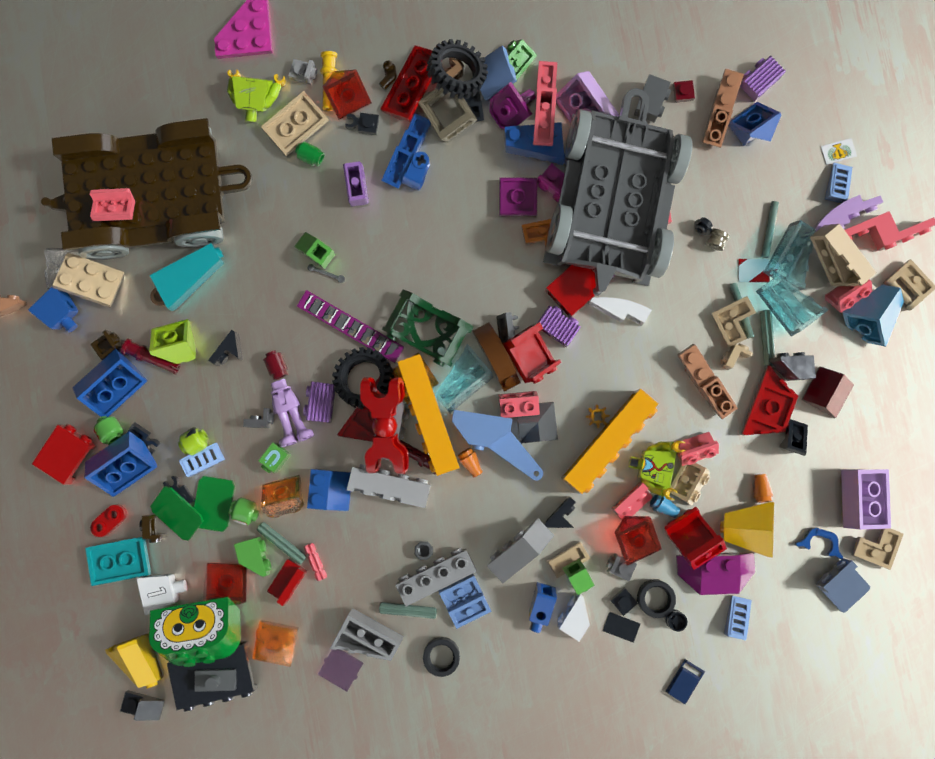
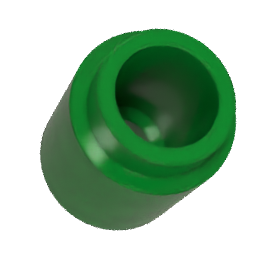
[295,141,325,167]

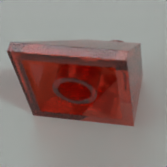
[203,563,247,605]

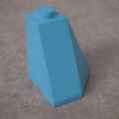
[843,285,904,347]

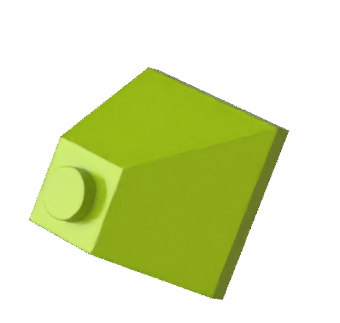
[149,319,196,364]

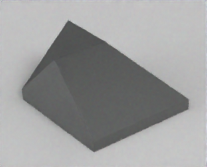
[517,402,558,444]

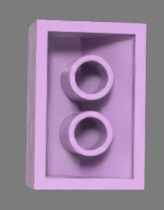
[556,71,619,123]
[841,469,891,530]

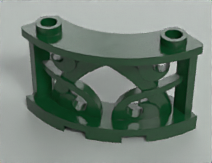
[381,289,474,367]

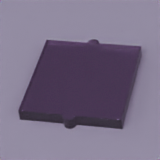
[318,649,363,692]

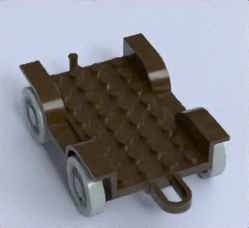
[41,118,253,260]

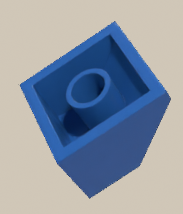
[307,469,351,511]

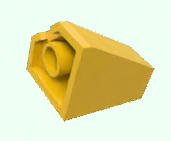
[720,502,774,558]
[105,633,163,689]

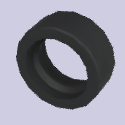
[637,579,676,618]
[423,637,460,677]

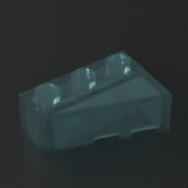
[764,220,816,291]
[756,275,829,336]
[435,344,494,414]

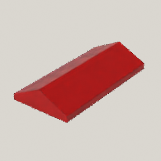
[380,45,442,121]

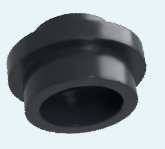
[694,217,713,235]

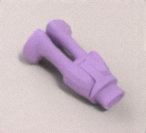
[271,379,314,447]

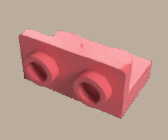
[825,279,872,313]
[498,391,540,418]
[675,432,719,466]
[611,482,652,522]

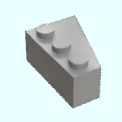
[330,608,404,661]

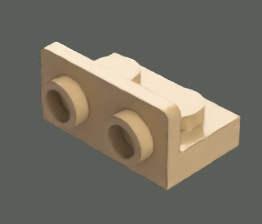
[670,463,710,506]

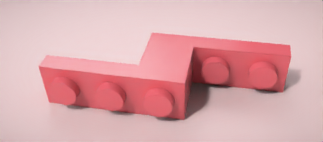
[533,61,558,146]
[845,211,935,250]

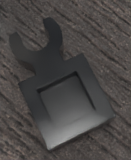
[345,113,379,135]
[127,422,161,455]
[163,476,195,504]

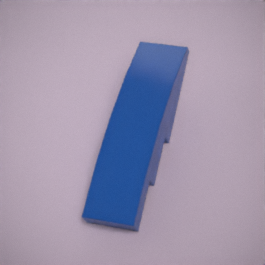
[381,113,432,189]

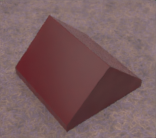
[801,366,854,418]

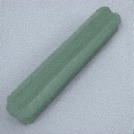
[760,310,775,366]
[257,522,306,564]
[379,602,437,619]

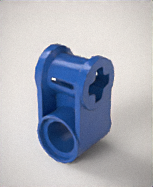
[402,152,430,191]

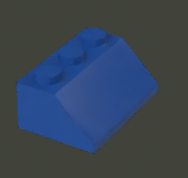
[72,349,147,417]
[84,431,157,497]

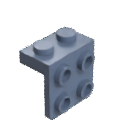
[816,558,870,613]

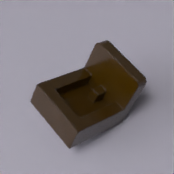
[90,330,122,360]
[139,515,167,543]

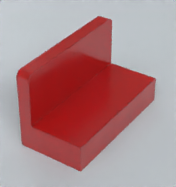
[267,559,307,606]

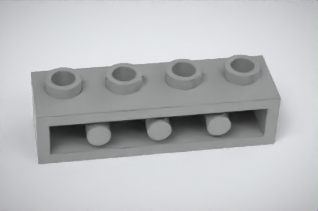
[396,548,476,606]

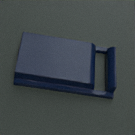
[665,659,705,704]

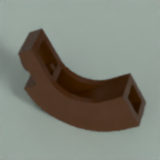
[472,322,521,392]

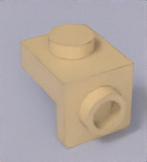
[721,344,753,370]

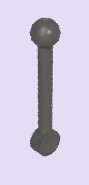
[307,264,345,283]

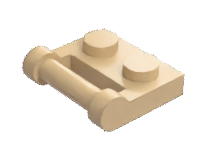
[883,259,935,311]

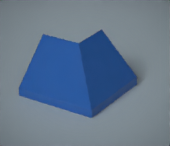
[728,102,781,146]

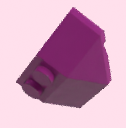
[676,552,755,595]

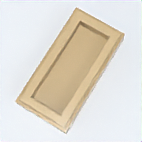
[547,541,590,578]

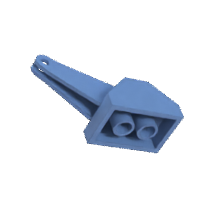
[452,410,543,481]

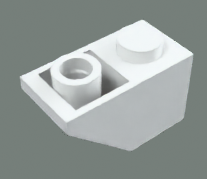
[557,594,590,642]

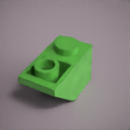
[294,232,336,270]
[234,536,272,577]

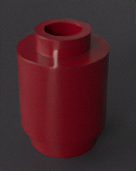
[263,350,288,380]

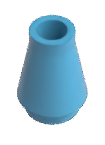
[650,494,680,518]

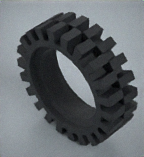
[426,39,488,99]
[332,347,395,409]

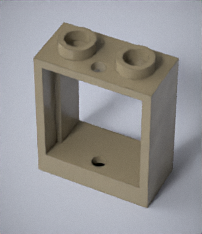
[418,88,477,142]

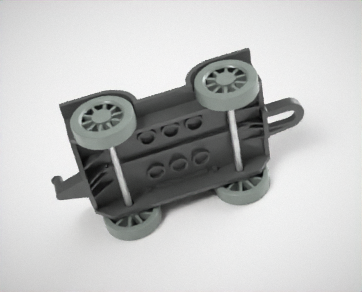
[543,88,693,296]

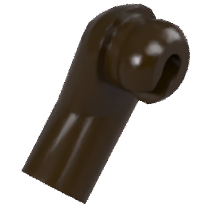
[379,60,397,90]

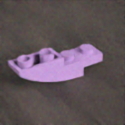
[807,195,883,239]

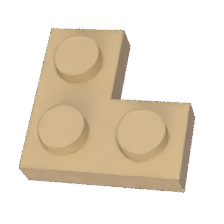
[712,296,756,347]
[851,528,904,570]

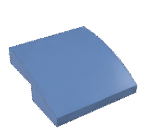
[480,46,517,101]
[439,574,491,629]

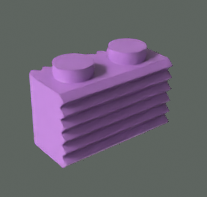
[740,55,786,102]
[343,161,369,207]
[537,305,581,348]
[303,382,335,423]

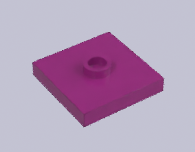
[499,178,537,216]

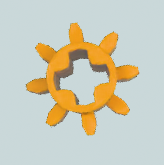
[585,404,610,429]

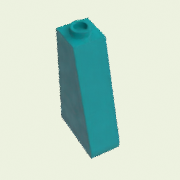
[150,243,224,311]

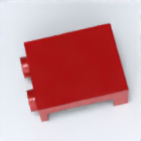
[545,265,596,317]
[502,322,562,384]
[32,424,96,485]
[664,507,727,570]

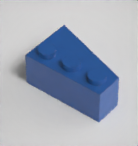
[504,122,565,166]

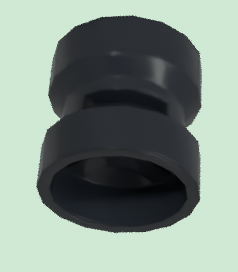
[664,609,688,632]

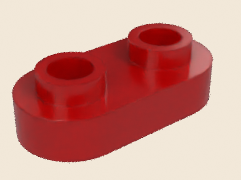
[90,504,127,537]

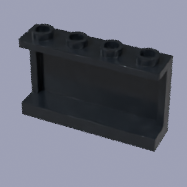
[167,641,258,712]

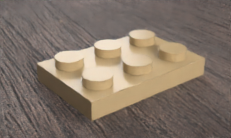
[261,91,329,156]
[53,252,124,308]

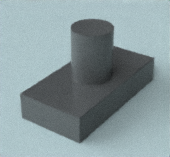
[195,669,237,692]

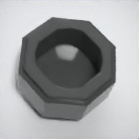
[414,541,433,560]

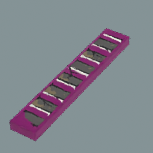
[297,290,405,363]

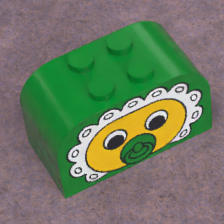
[149,597,241,667]

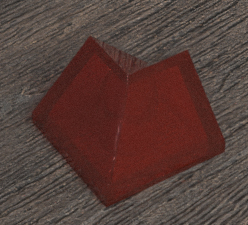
[322,69,372,120]
[614,516,662,566]

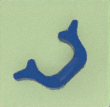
[795,527,843,559]

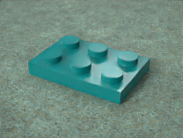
[85,537,151,586]

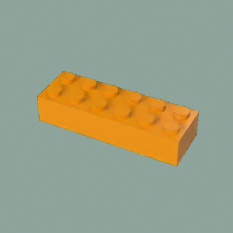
[395,354,460,476]
[561,388,659,494]

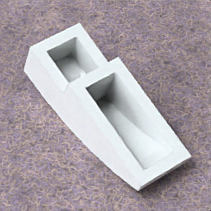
[589,297,652,326]

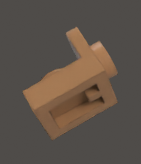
[445,58,464,80]

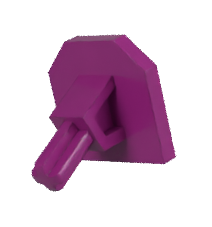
[489,82,536,129]

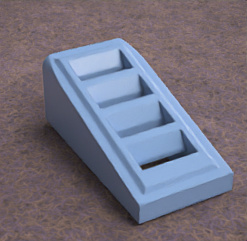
[825,163,853,203]
[179,443,225,477]
[724,595,752,640]

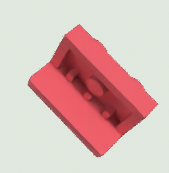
[90,188,135,221]

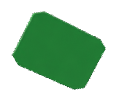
[194,476,235,532]
[150,486,204,541]

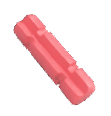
[304,543,327,581]

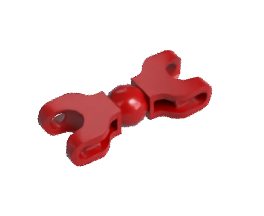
[360,377,409,474]

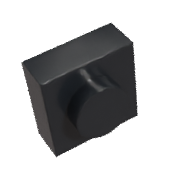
[610,587,638,616]

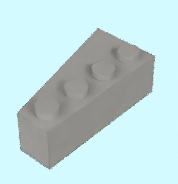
[347,464,431,508]

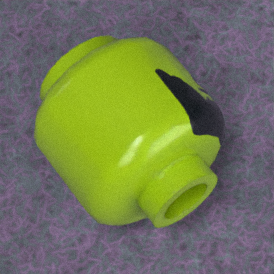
[178,427,208,455]

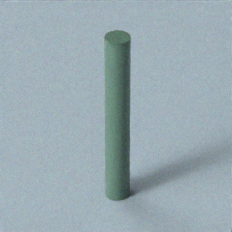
[761,201,779,258]
[729,283,755,339]

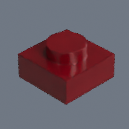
[673,80,695,103]

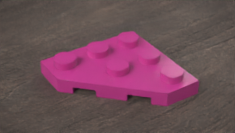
[214,0,273,59]

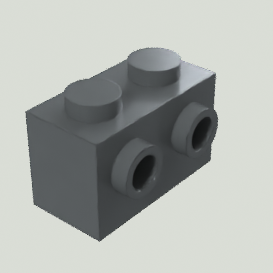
[634,74,671,123]

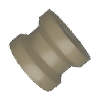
[706,228,730,251]

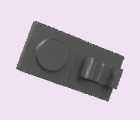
[496,312,519,343]

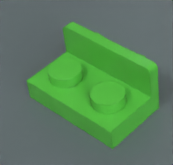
[506,39,537,80]

